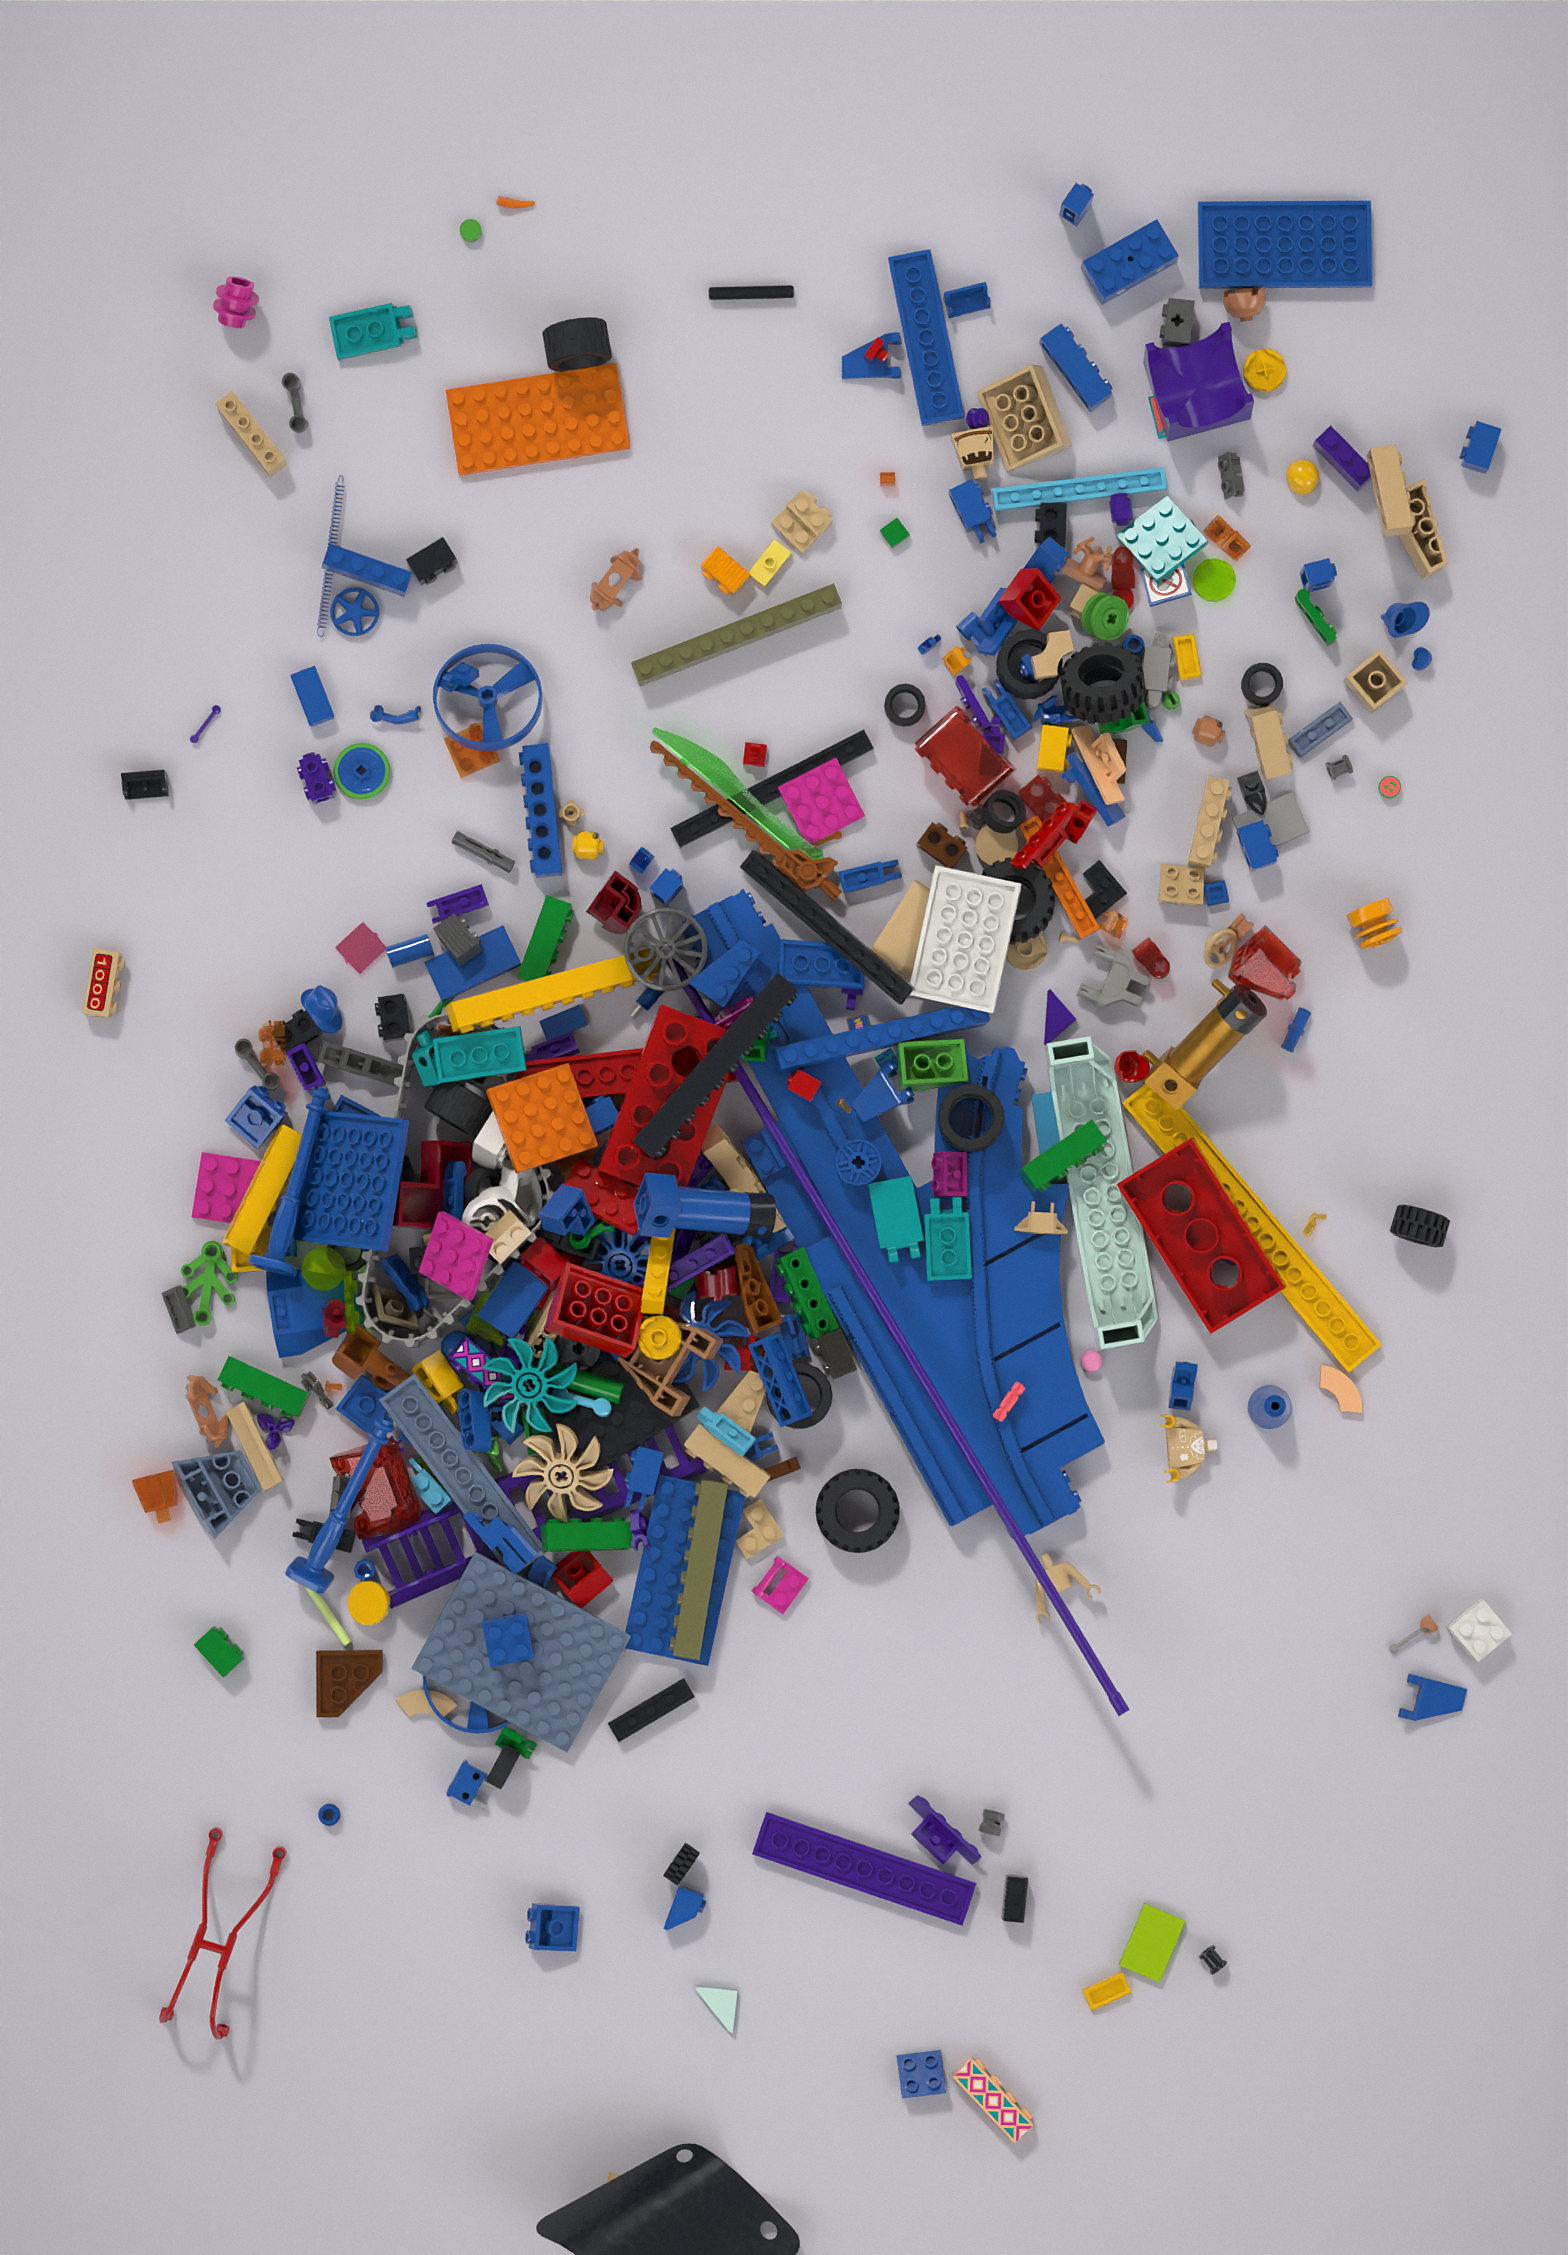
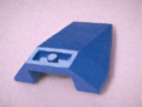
[266,1269,363,1358]

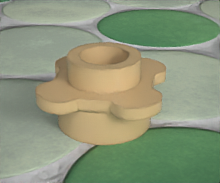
[558,800,584,826]

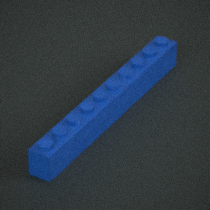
[771,1006,991,1073]

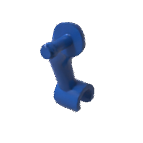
[370,705,421,725]

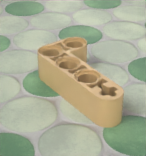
[526,1288,557,1358]

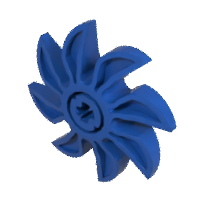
[586,1223,672,1285]
[658,1291,750,1392]

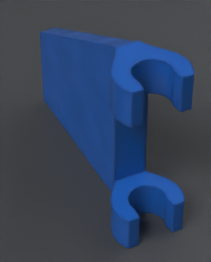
[842,332,901,379]
[852,1061,915,1123]
[1398,1674,1467,1721]

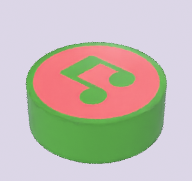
[1378,776,1401,798]

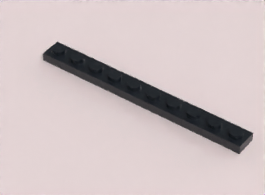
[670,729,874,848]
[740,850,915,1005]

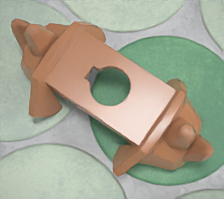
[590,548,643,611]
[185,1375,230,1448]

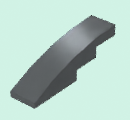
[316,1040,403,1087]

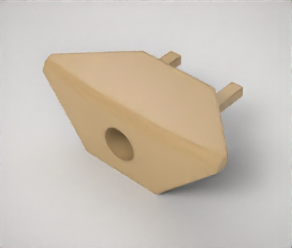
[1014,1202,1068,1235]

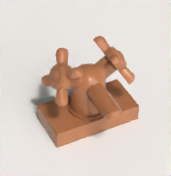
[1061,537,1113,592]

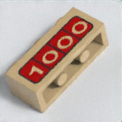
[82,948,125,1019]

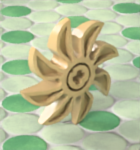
[512,1424,614,1522]

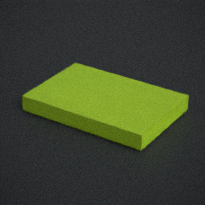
[1118,1903,1185,1983]

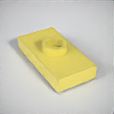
[749,539,791,587]

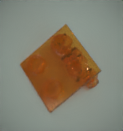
[444,722,501,778]
[259,1020,286,1069]

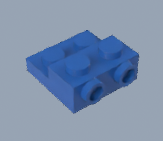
[224,1085,288,1149]
[525,1903,580,1952]

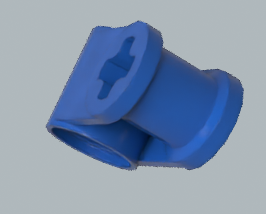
[488,1404,525,1445]

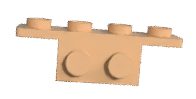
[1071,725,1126,805]

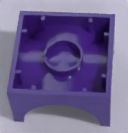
[1143,322,1254,442]

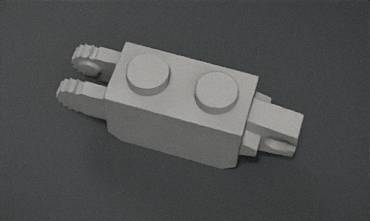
[1142,632,1175,710]

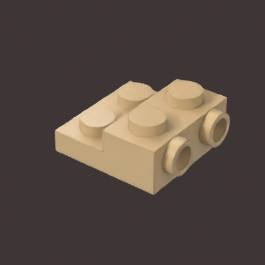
[771,490,833,554]

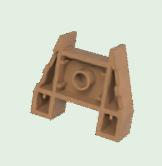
[618,1315,724,1416]

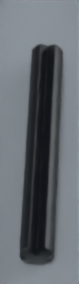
[709,285,794,300]

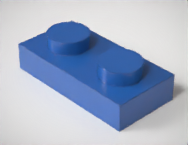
[1018,653,1037,683]

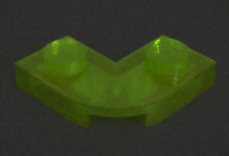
[343,1271,360,1334]

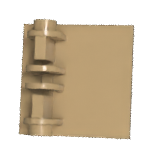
[1158,864,1205,907]

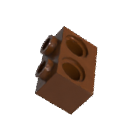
[916,822,968,869]

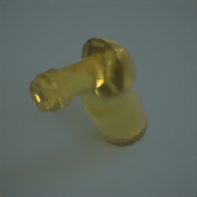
[1303,1212,1327,1237]

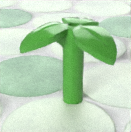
[473,1435,504,1472]

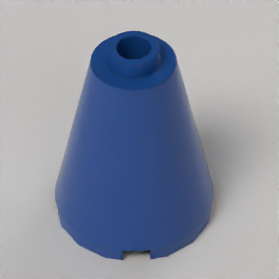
[1248,1385,1292,1429]

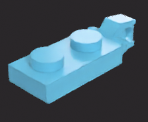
[696,1406,756,1457]

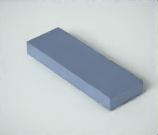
[1288,702,1353,758]

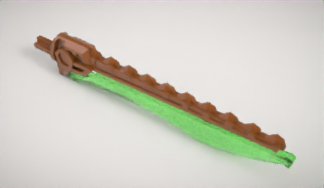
[649,727,843,901]

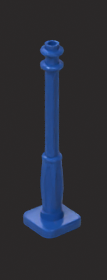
[248,1086,331,1277]
[285,1415,395,1594]

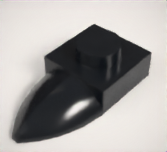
[1237,771,1266,815]

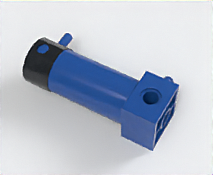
[633,1173,776,1245]

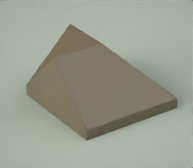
[372,1284,419,1330]

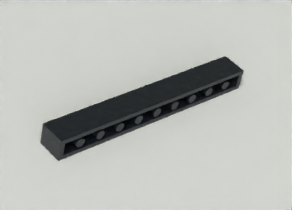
[632,973,798,1159]

